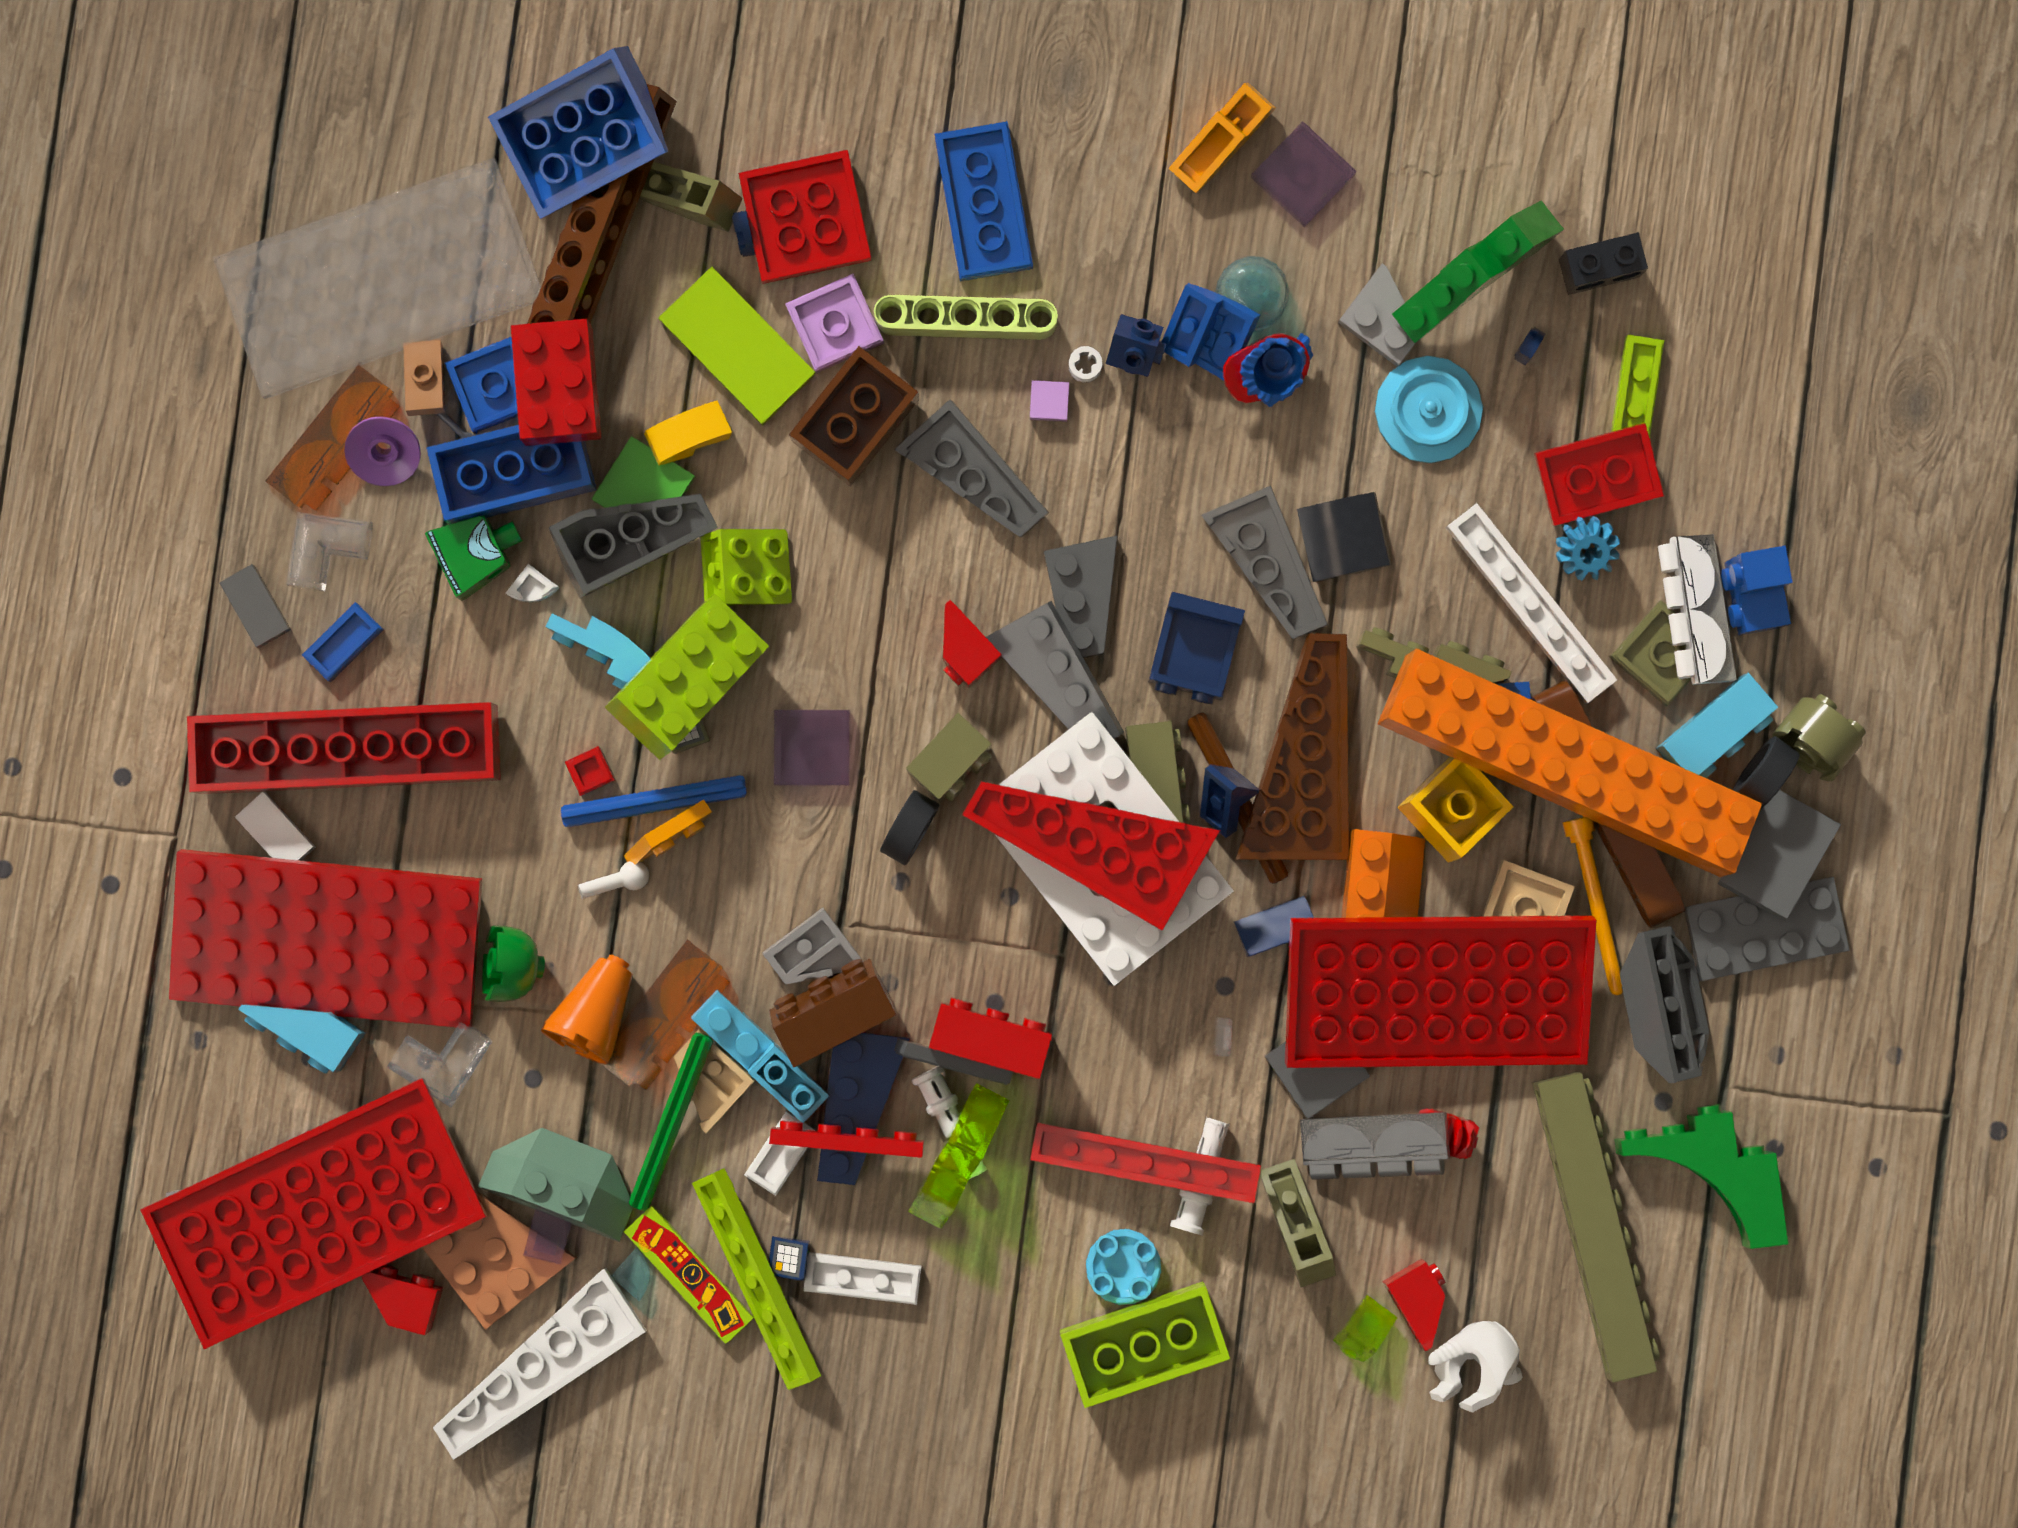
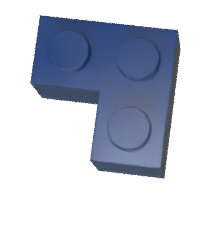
[1721,545,1793,636]

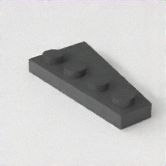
[894,400,1050,537]
[1201,486,1328,639]

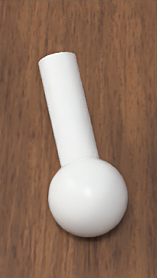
[578,861,649,899]

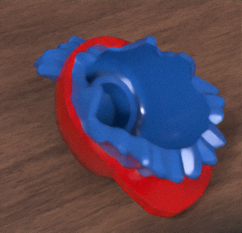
[1223,333,1313,407]

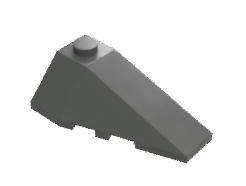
[548,494,718,599]

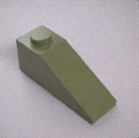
[639,162,743,232]
[1260,1159,1336,1288]

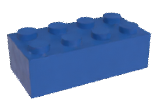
[427,425,597,525]

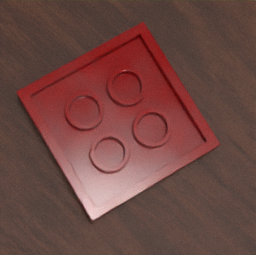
[738,150,872,284]

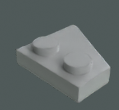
[1338,263,1415,367]

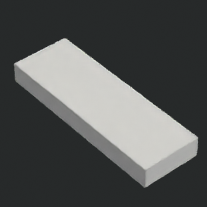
[804,1252,921,1305]

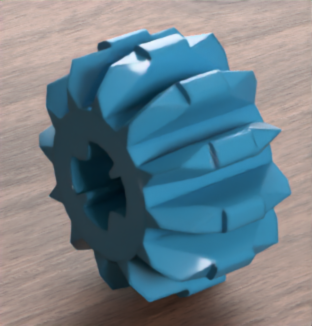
[1556,516,1620,581]

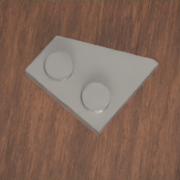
[762,908,864,984]

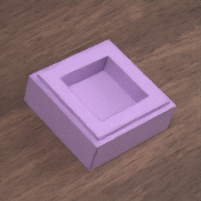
[1030,380,1069,422]

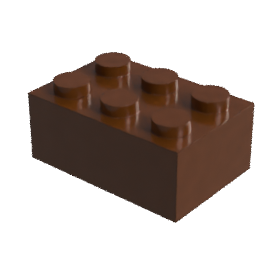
[789,346,920,487]
[769,959,896,1068]

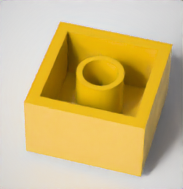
[1397,757,1514,863]

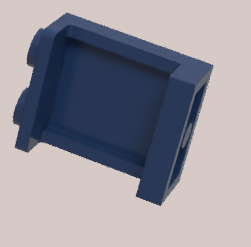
[1148,592,1245,705]

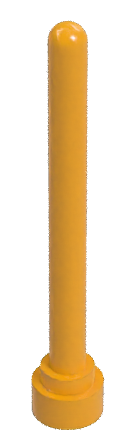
[1562,817,1623,995]

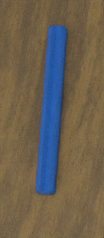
[561,775,747,827]

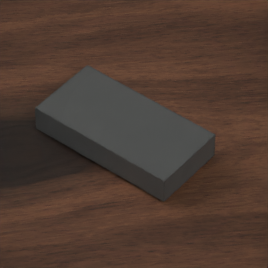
[219,564,291,648]

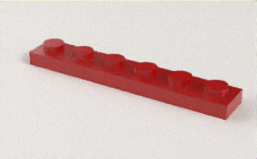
[1030,1123,1262,1203]

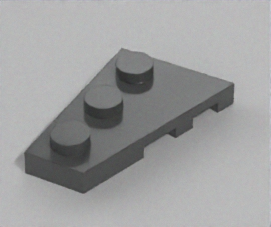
[1044,536,1117,658]

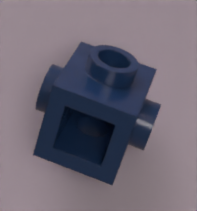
[1105,314,1167,377]

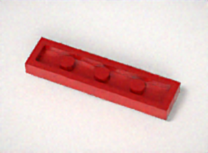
[769,1121,924,1158]

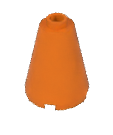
[541,955,633,1065]

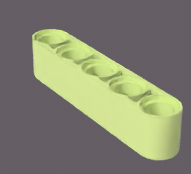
[874,295,1058,340]

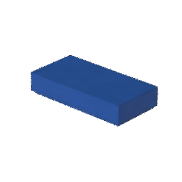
[302,602,384,682]

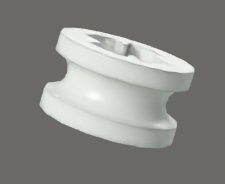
[1069,346,1102,383]

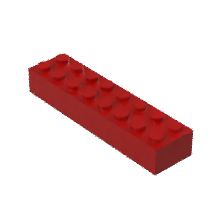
[187,702,501,794]

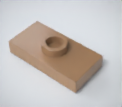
[403,340,445,416]

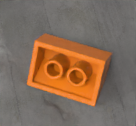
[1341,829,1425,918]

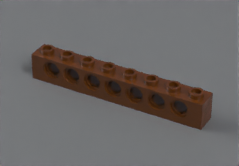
[527,84,677,324]

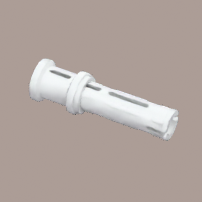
[912,1066,987,1180]
[1170,1117,1230,1236]

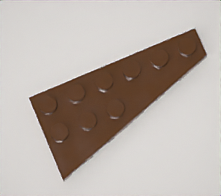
[1235,634,1349,860]

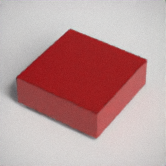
[565,746,616,796]

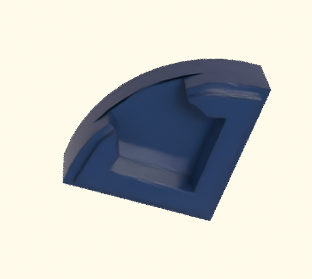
[732,211,756,257]
[1514,327,1546,365]

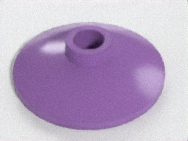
[344,417,421,486]

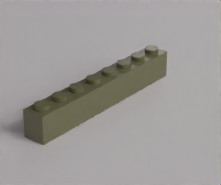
[1532,1072,1660,1383]

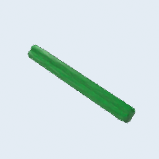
[629,1032,713,1211]

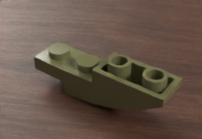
[1356,627,1512,684]

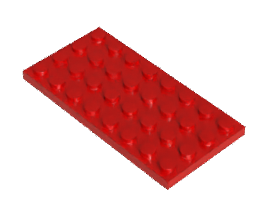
[169,849,482,1029]
[1285,916,1597,1068]
[140,1078,487,1349]

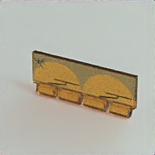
[265,364,400,512]
[601,939,730,1090]

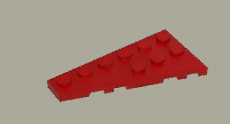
[962,781,1220,931]

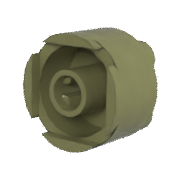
[1772,694,1866,781]

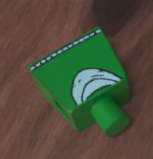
[425,515,523,601]

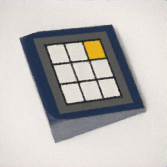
[769,1236,810,1281]

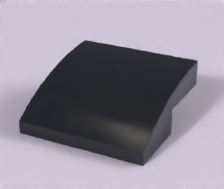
[1297,492,1392,582]

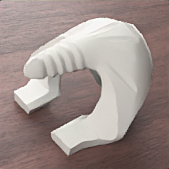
[1428,1321,1522,1413]

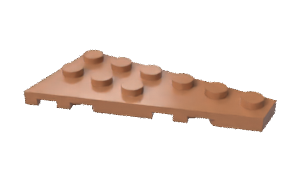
[422,1190,577,1330]

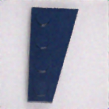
[817,1033,910,1185]

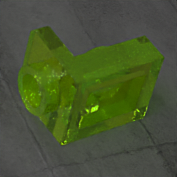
[1333,1295,1398,1362]

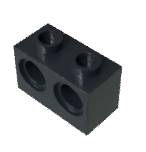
[1559,232,1648,295]

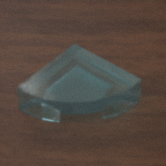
[611,1247,650,1301]

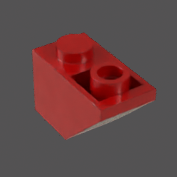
[362,1264,443,1336]

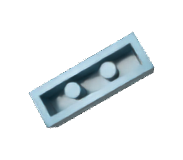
[1656,673,1778,778]

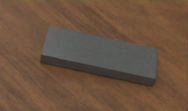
[894,1038,1013,1085]

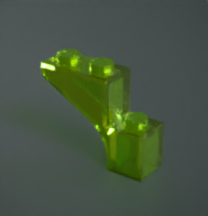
[908,1083,1010,1229]

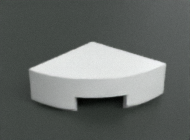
[506,564,559,602]

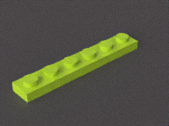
[692,1168,821,1390]

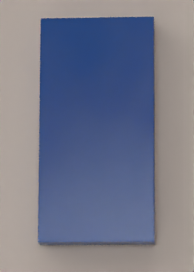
[934,121,1033,281]

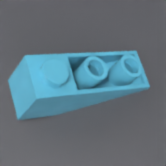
[238,1004,366,1074]

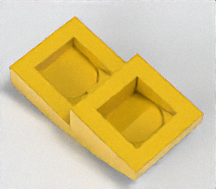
[644,400,732,466]

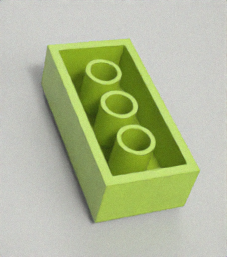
[605,594,769,760]
[1059,1281,1230,1408]

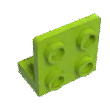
[700,529,792,607]

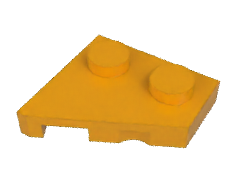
[624,800,712,865]

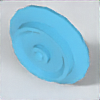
[1375,356,1483,463]

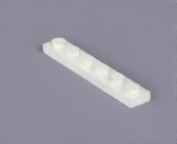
[1446,503,1617,704]

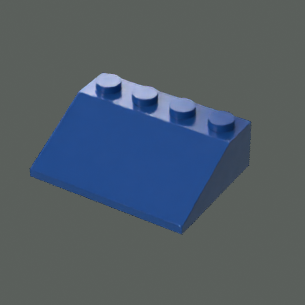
[488,46,668,219]

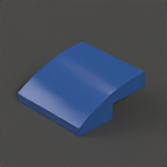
[1161,283,1261,380]

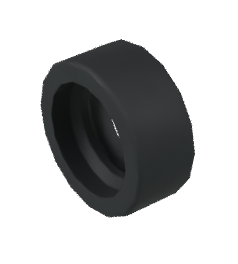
[1733,736,1800,809]
[880,790,940,865]

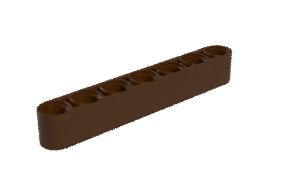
[1531,680,1685,929]

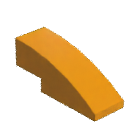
[1168,83,1276,193]

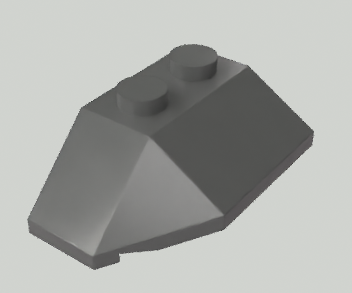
[1620,926,1709,1083]

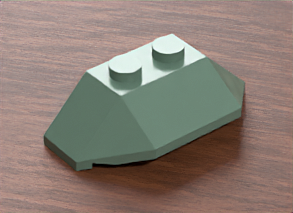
[478,1128,634,1242]

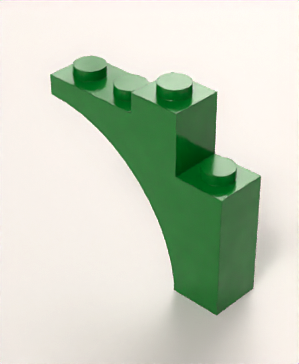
[1392,200,1564,343]
[1614,1104,1788,1249]

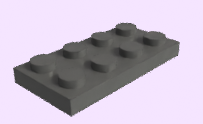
[1684,877,1850,981]

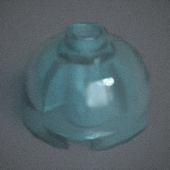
[1215,256,1290,333]

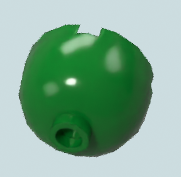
[482,925,545,1002]

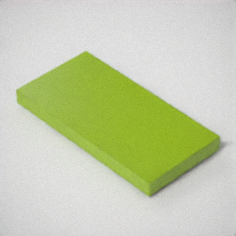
[658,267,816,426]

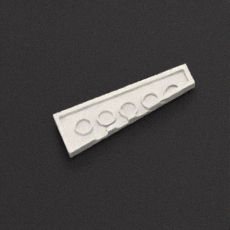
[433,1268,647,1460]

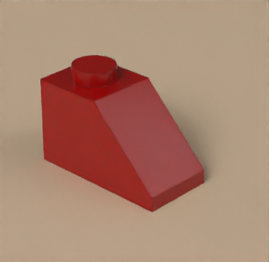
[943,600,1002,688]
[1382,1259,1446,1352]

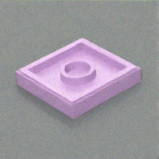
[785,274,884,373]

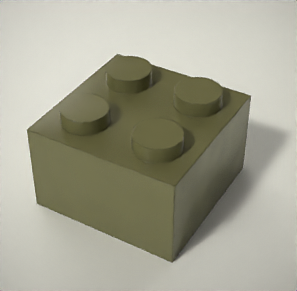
[906,713,992,803]

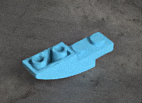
[545,614,650,689]
[691,990,829,1123]

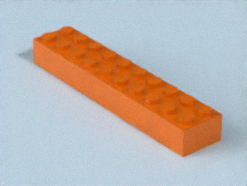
[1377,648,1762,877]

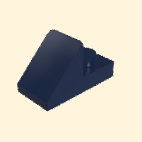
[1200,764,1260,838]

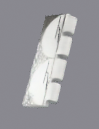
[1658,534,1737,685]

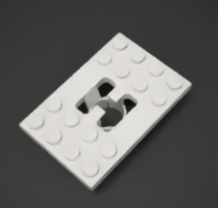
[994,712,1234,986]

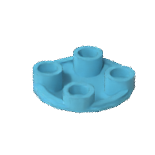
[1086,1229,1161,1305]

